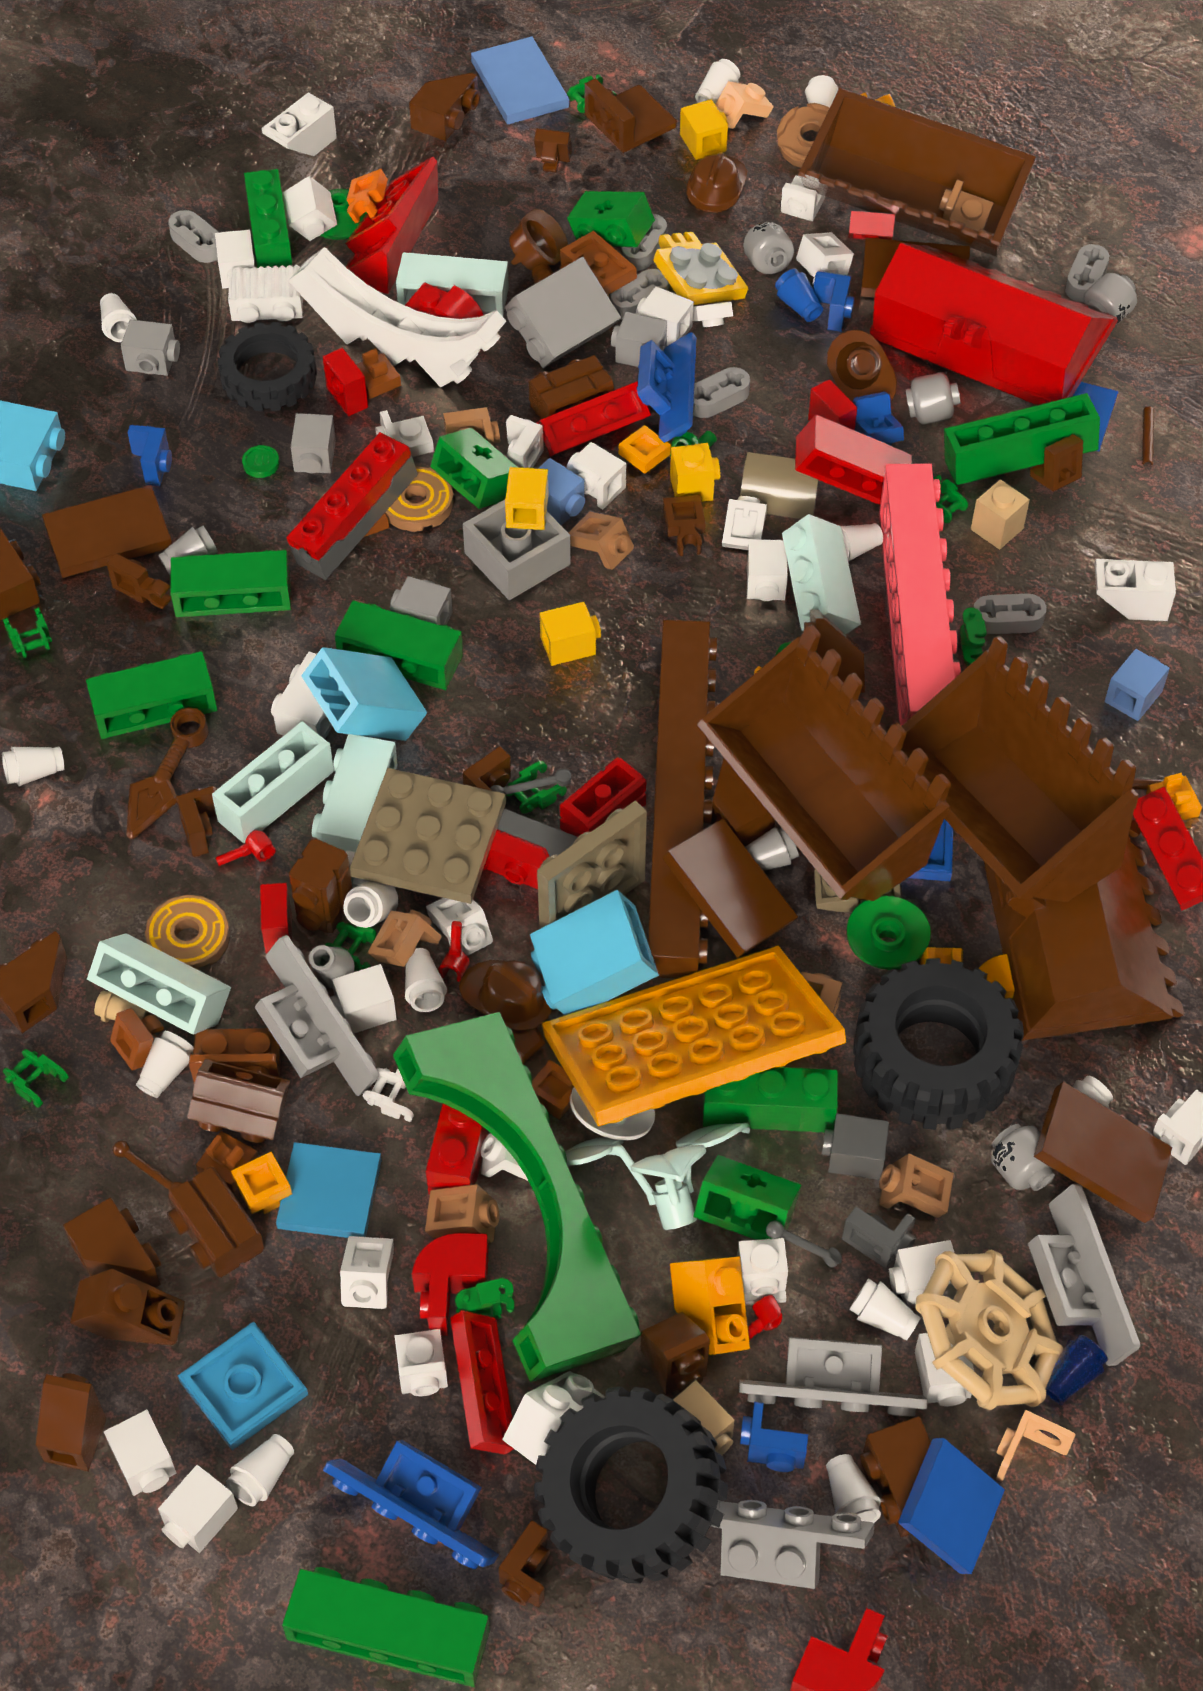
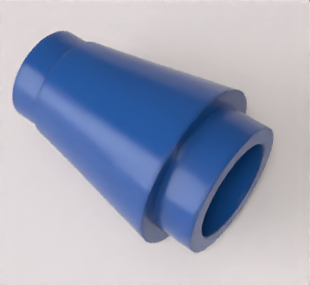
[775,269,823,322]

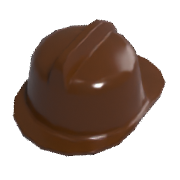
[686,152,747,213]
[509,209,568,271]
[827,330,897,403]
[459,960,552,1032]

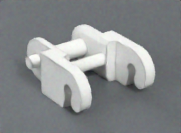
[363,1068,414,1122]

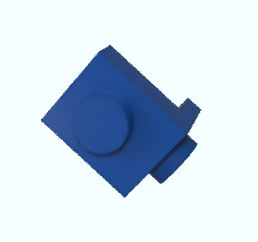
[814,271,855,332]
[853,392,904,446]
[127,425,172,487]
[740,1402,808,1472]

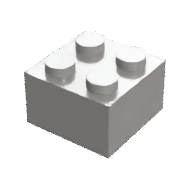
[463,500,571,600]

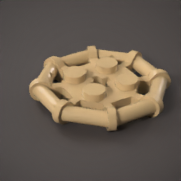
[915,1250,1063,1410]

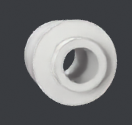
[344,881,398,928]

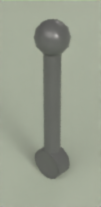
[490,769,571,795]
[766,1221,842,1267]

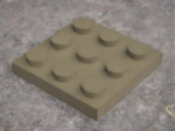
[350,768,506,904]
[537,801,647,929]

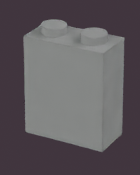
[504,257,621,368]

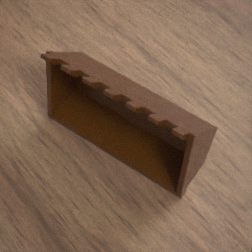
[697,625,951,901]

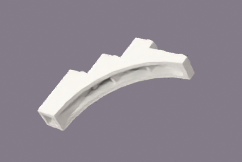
[288,247,506,387]

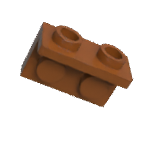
[560,231,637,297]
[189,1028,282,1083]

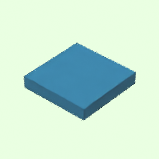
[276,1142,382,1238]
[178,1321,308,1451]

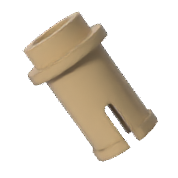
[94,990,152,1022]

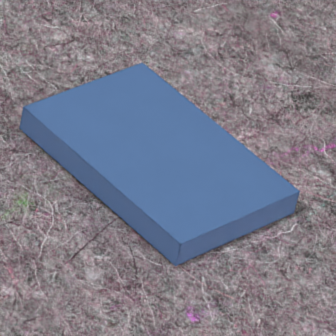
[471,36,569,125]

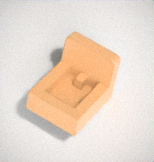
[715,81,773,129]

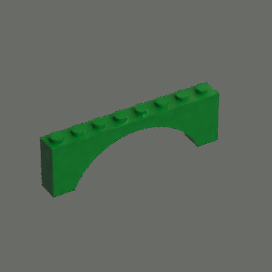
[393,1012,641,1382]

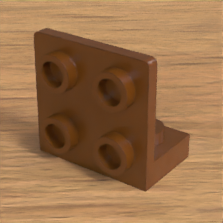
[585,78,677,153]

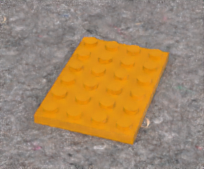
[542,946,846,1127]

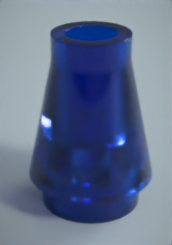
[1045,1335,1108,1405]

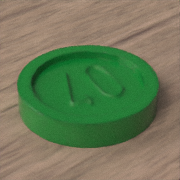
[242,445,280,478]

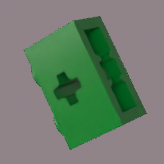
[567,191,655,247]
[430,427,518,509]
[693,1155,802,1240]

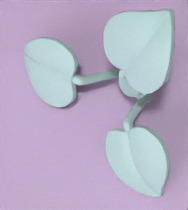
[565,1123,750,1230]

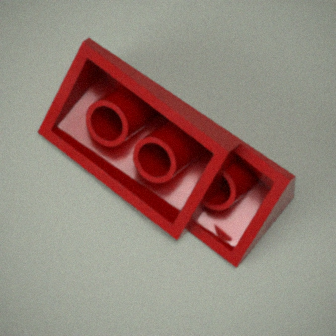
[345,156,438,294]

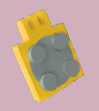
[653,231,748,305]

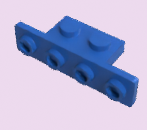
[637,332,697,443]
[323,1440,499,1569]

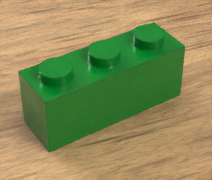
[244,169,293,269]
[171,550,291,617]
[335,600,463,690]
[86,651,217,739]
[703,1067,838,1133]

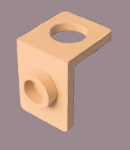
[996,1410,1075,1482]

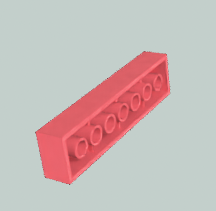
[879,464,961,726]

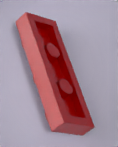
[536,381,651,457]
[1133,786,1203,911]
[450,1310,514,1455]

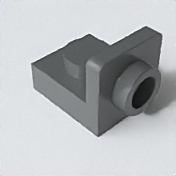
[842,1207,916,1269]

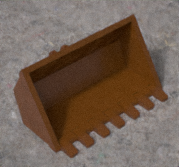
[798,88,1036,257]
[901,636,1139,902]
[984,820,1185,1041]

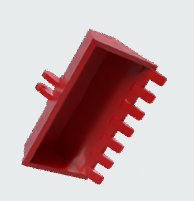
[870,243,1118,405]

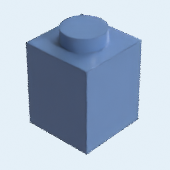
[538,458,585,525]
[1105,649,1170,721]

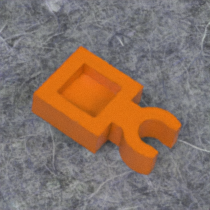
[346,169,388,224]

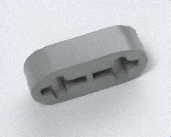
[168,210,219,263]
[621,214,667,271]
[1065,244,1110,303]
[610,269,669,320]
[693,367,750,418]
[973,594,1046,634]

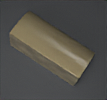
[740,452,819,519]

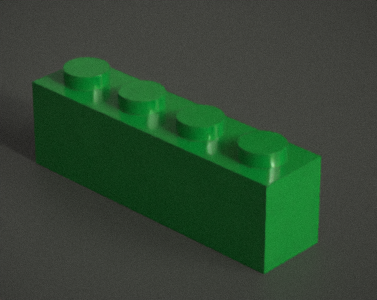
[944,393,1100,485]
[282,1567,490,1688]

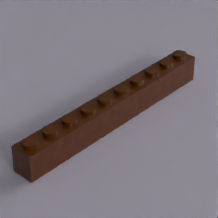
[648,620,717,979]

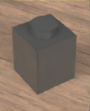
[822,1113,889,1180]

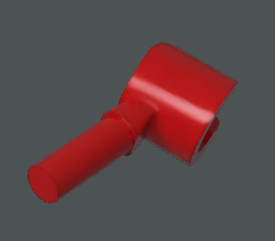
[215,830,276,866]
[438,921,470,982]
[735,1295,782,1352]

